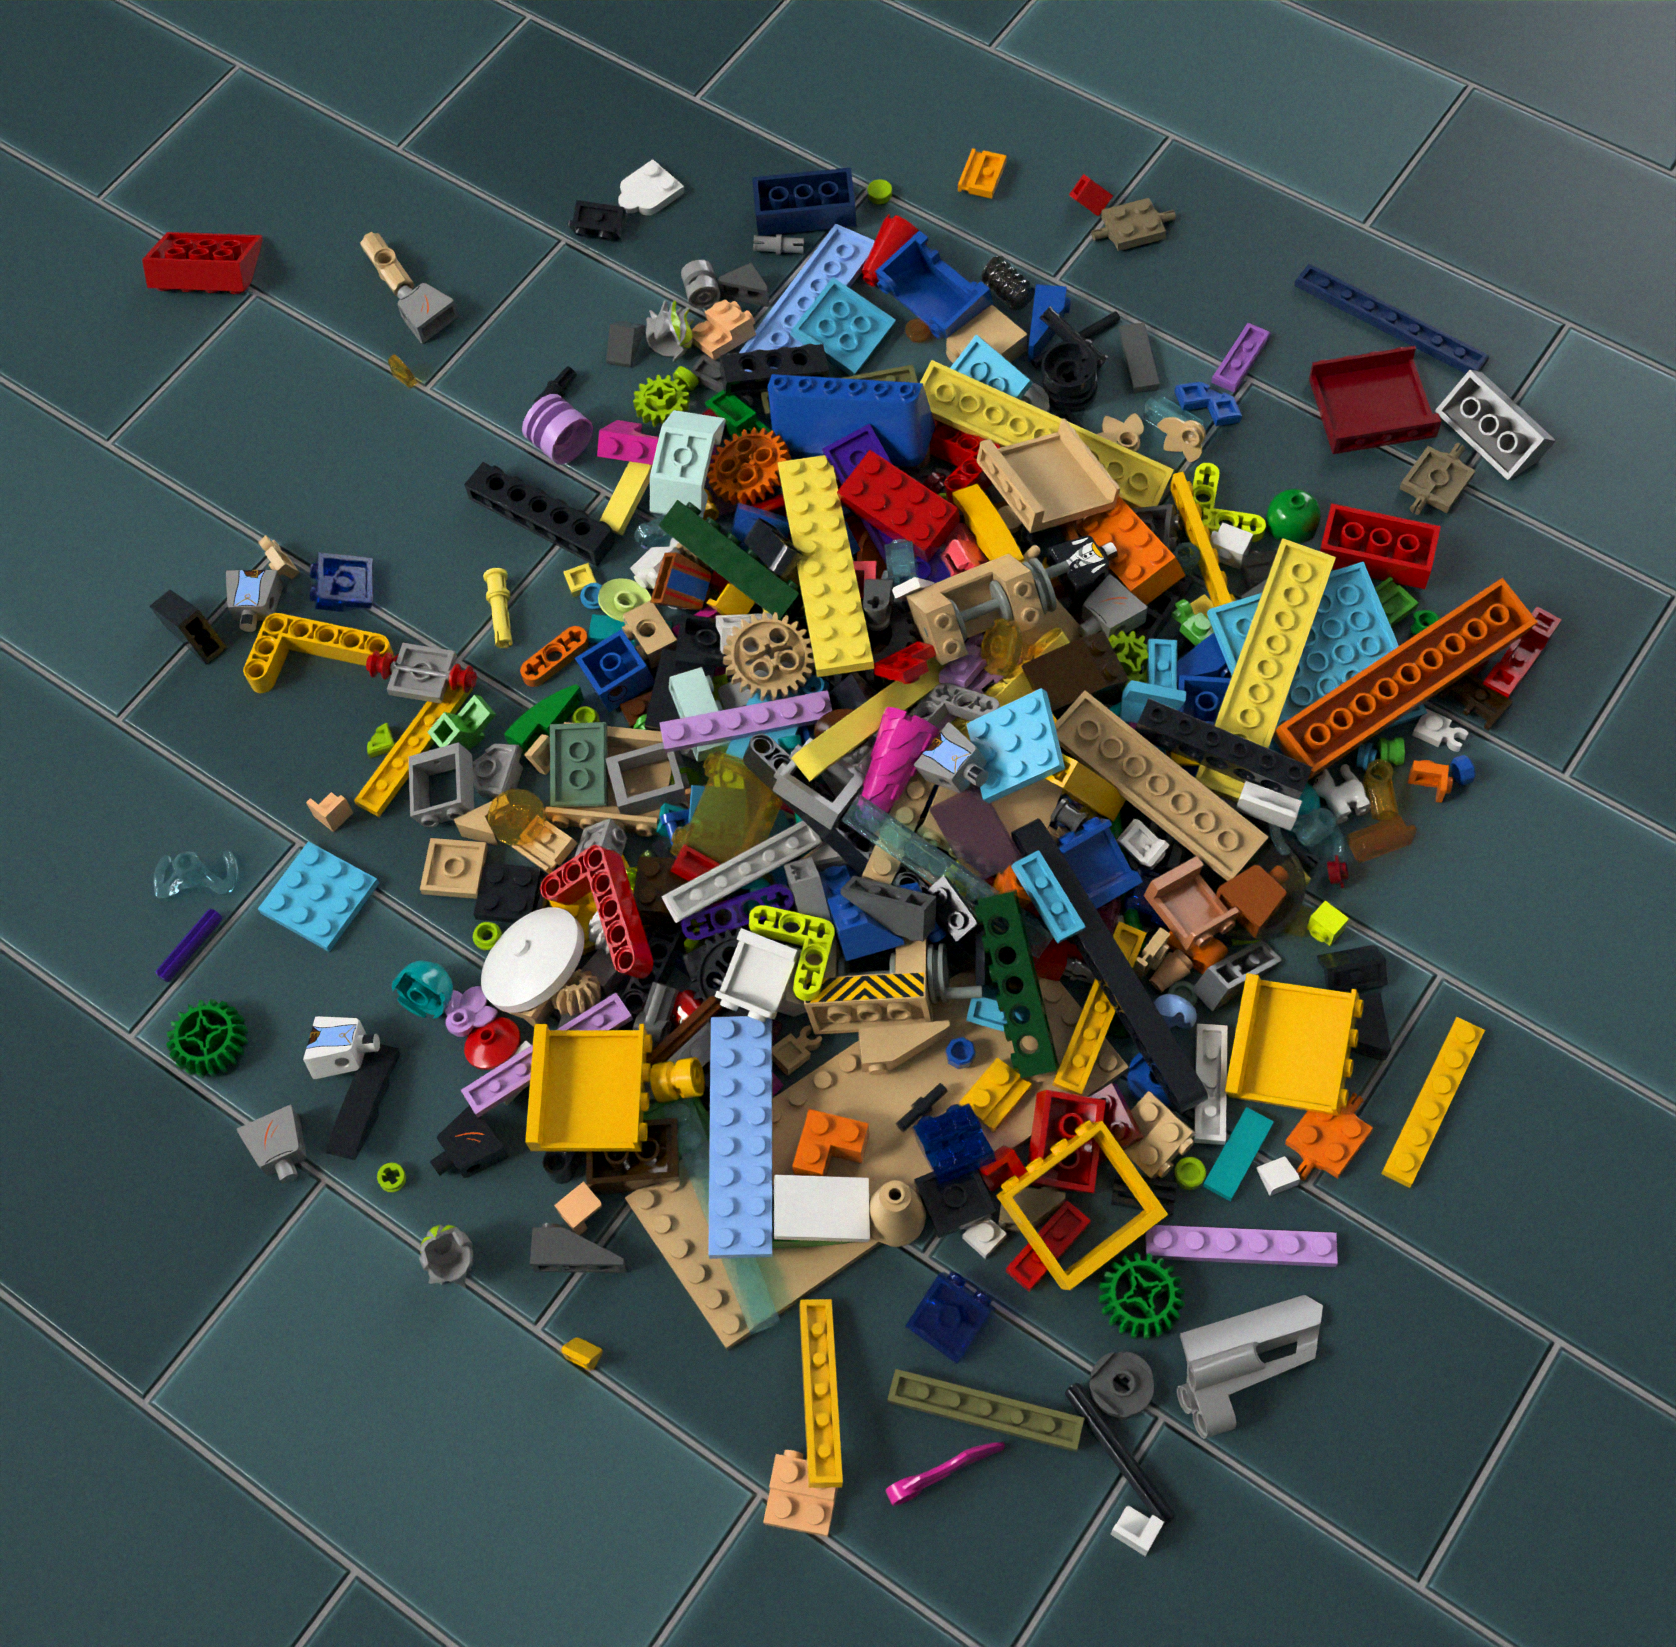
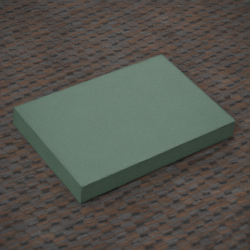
[550,722,608,809]

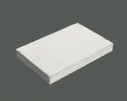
[774,1175,870,1242]

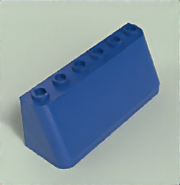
[768,374,935,467]

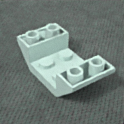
[650,410,726,518]

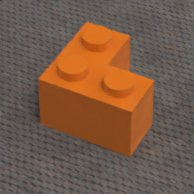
[792,1109,870,1176]

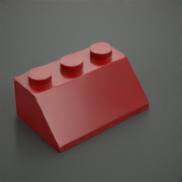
[1026,1089,1106,1193]

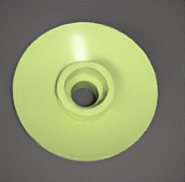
[598,578,651,622]

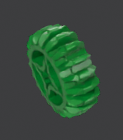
[166,998,248,1078]
[1098,1252,1185,1340]

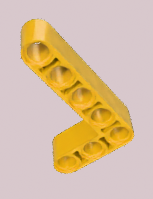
[243,613,395,693]

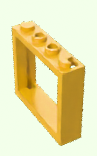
[1044,754,1126,821]
[996,1120,1168,1290]

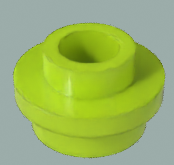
[473,922,502,950]

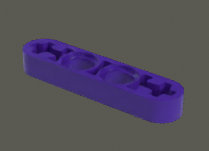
[681,884,794,940]

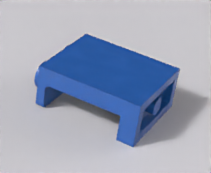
[1057,817,1143,909]

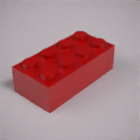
[837,450,960,563]
[1320,503,1441,589]

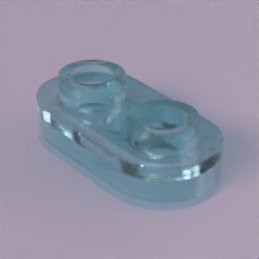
[634,515,672,549]

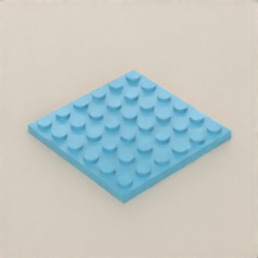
[1207,562,1427,755]

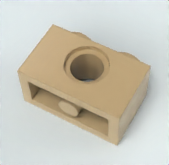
[622,601,677,669]

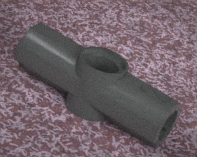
[633,982,679,1055]

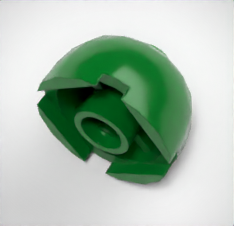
[1265,488,1321,544]

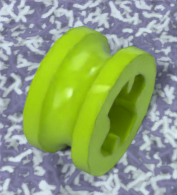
[377,1163,406,1192]

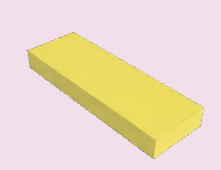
[600,461,652,536]

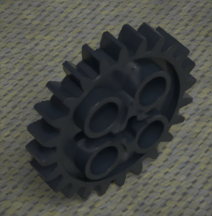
[689,928,767,1017]

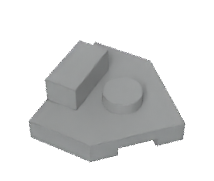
[472,744,523,798]

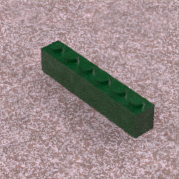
[658,500,804,624]

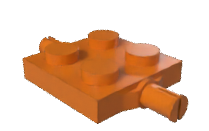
[1285,1093,1373,1181]

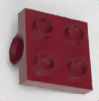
[1090,1083,1144,1166]

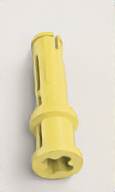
[483,568,513,648]

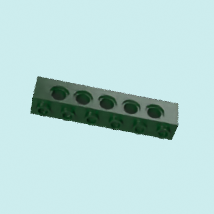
[975,889,1059,1078]

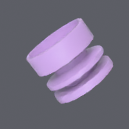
[522,394,593,464]

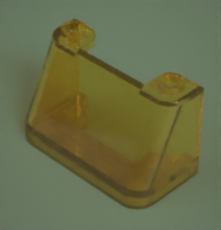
[670,751,783,864]

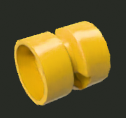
[650,1057,705,1103]

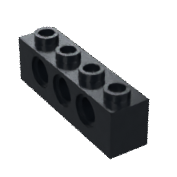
[719,344,829,396]

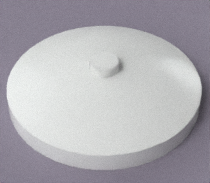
[481,907,584,1013]

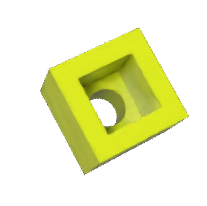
[1306,901,1349,946]

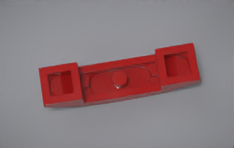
[1483,606,1562,698]

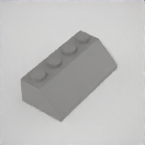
[1435,370,1556,481]

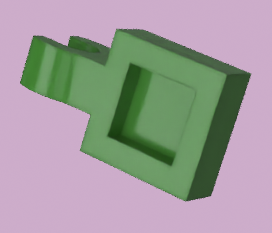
[1171,599,1215,646]

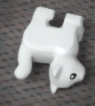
[1312,764,1371,825]

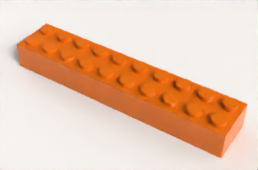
[1272,578,1537,781]

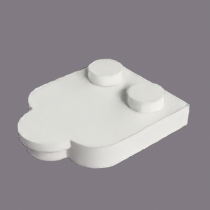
[618,159,685,215]

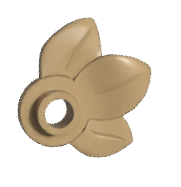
[1097,413,1144,452]
[1157,417,1206,462]

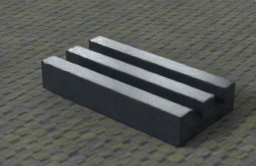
[1111,1172,1177,1215]

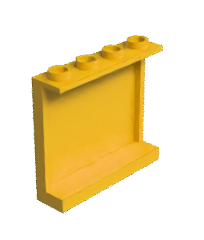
[1225,973,1364,1116]
[525,1024,652,1151]

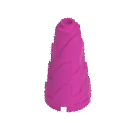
[858,707,940,825]

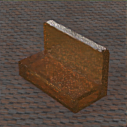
[1346,815,1417,863]

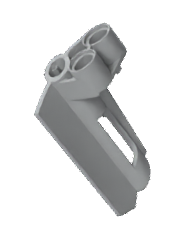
[1177,1295,1323,1439]

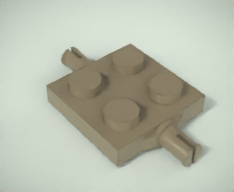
[1091,198,1176,251]
[1399,443,1476,515]

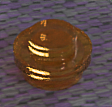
[905,318,931,343]

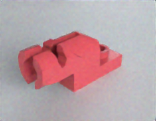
[940,523,988,577]

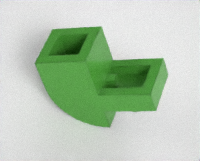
[427,695,496,750]

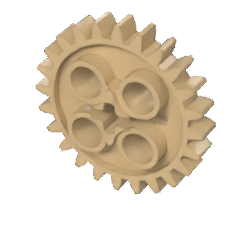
[723,612,815,701]

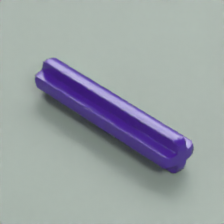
[155,908,222,982]

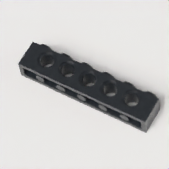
[464,462,615,566]
[1135,698,1313,799]

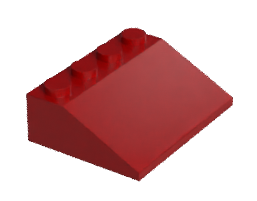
[142,232,263,294]

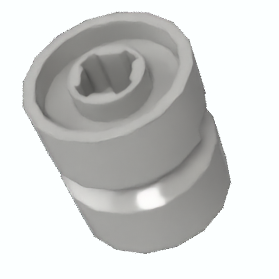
[681,260,720,309]

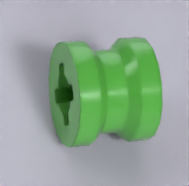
[1376,737,1405,766]

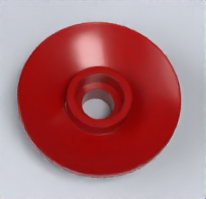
[464,1017,521,1070]

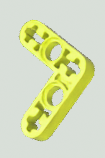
[1193,463,1266,542]
[749,905,835,1001]

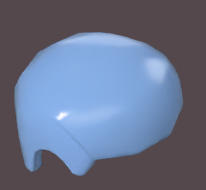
[1153,994,1197,1030]

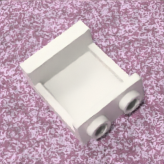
[715,928,801,1022]

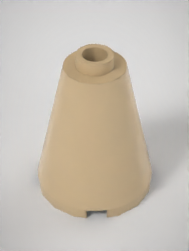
[869,1180,926,1247]

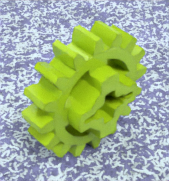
[633,375,690,427]
[1108,631,1148,691]

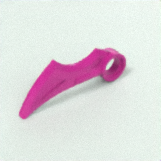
[885,1442,1005,1506]

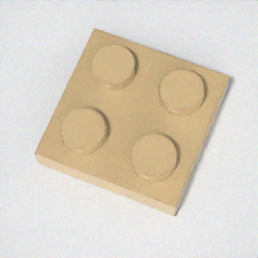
[420,838,488,899]

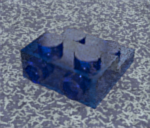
[310,552,373,612]
[913,1103,996,1184]
[905,1271,996,1364]

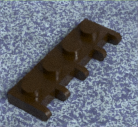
[1439,672,1513,731]

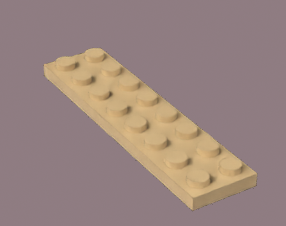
[1055,691,1268,881]

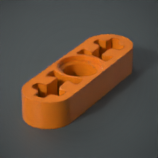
[520,626,589,687]

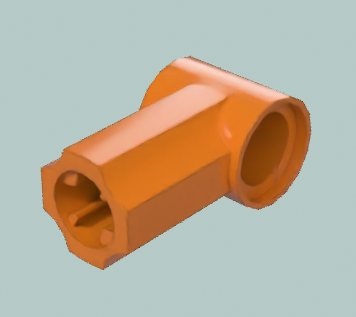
[1166,930,1228,974]

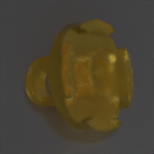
[981,618,1037,676]
[488,789,546,846]

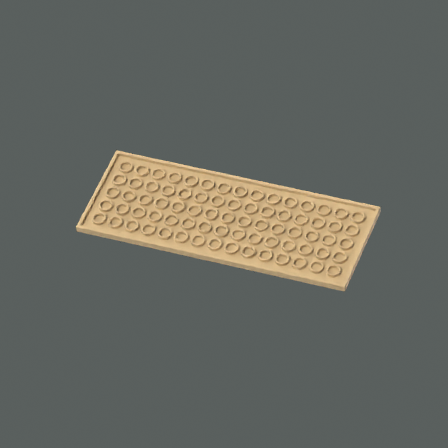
[625,965,1129,1351]

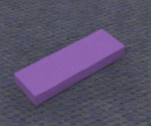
[1211,323,1271,393]

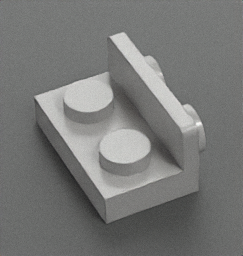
[575,818,627,856]

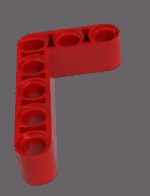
[929,418,1000,510]
[540,845,653,979]

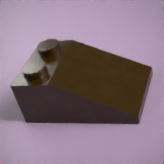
[1021,631,1129,714]
[633,856,728,928]
[586,1117,679,1195]

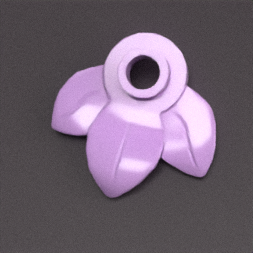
[444,986,498,1037]

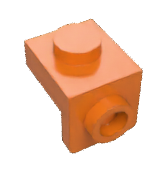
[1408,760,1453,803]

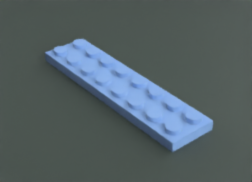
[739,224,875,372]
[708,1016,773,1259]

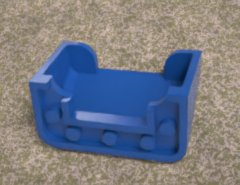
[875,230,994,339]

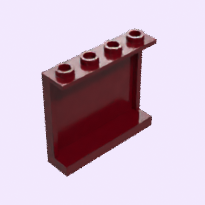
[1309,346,1441,454]

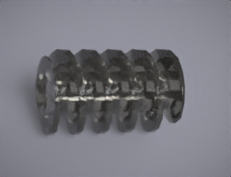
[981,255,1035,311]

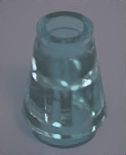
[1173,542,1200,577]

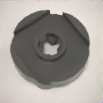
[1089,1352,1154,1420]

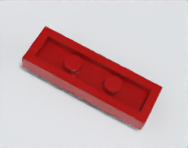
[1006,1201,1091,1293]

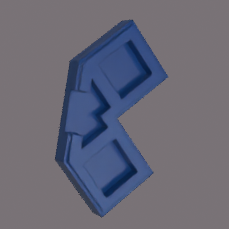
[1174,382,1242,426]

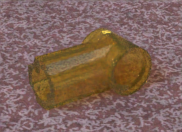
[1362,759,1399,821]

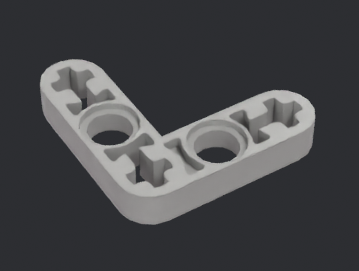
[908,683,1000,726]

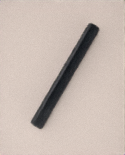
[1065,1383,1175,1526]

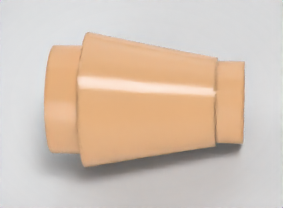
[1149,949,1194,993]

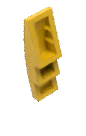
[952,484,1025,563]

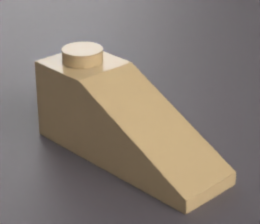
[859,1020,950,1075]

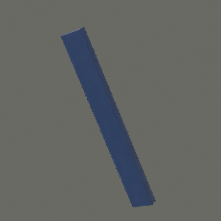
[1294,264,1490,374]

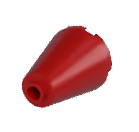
[862,214,927,287]

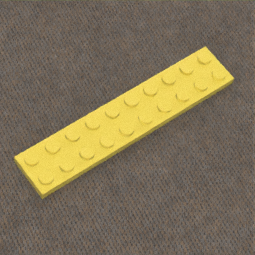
[920,360,1174,509]
[778,455,874,677]
[1195,538,1336,803]

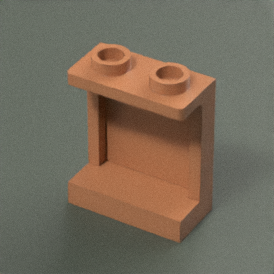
[1144,856,1240,950]

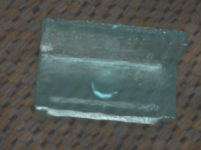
[1143,396,1204,429]

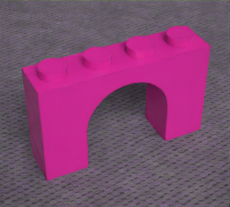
[597,420,717,465]

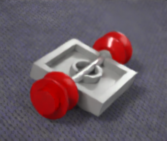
[366,643,477,704]

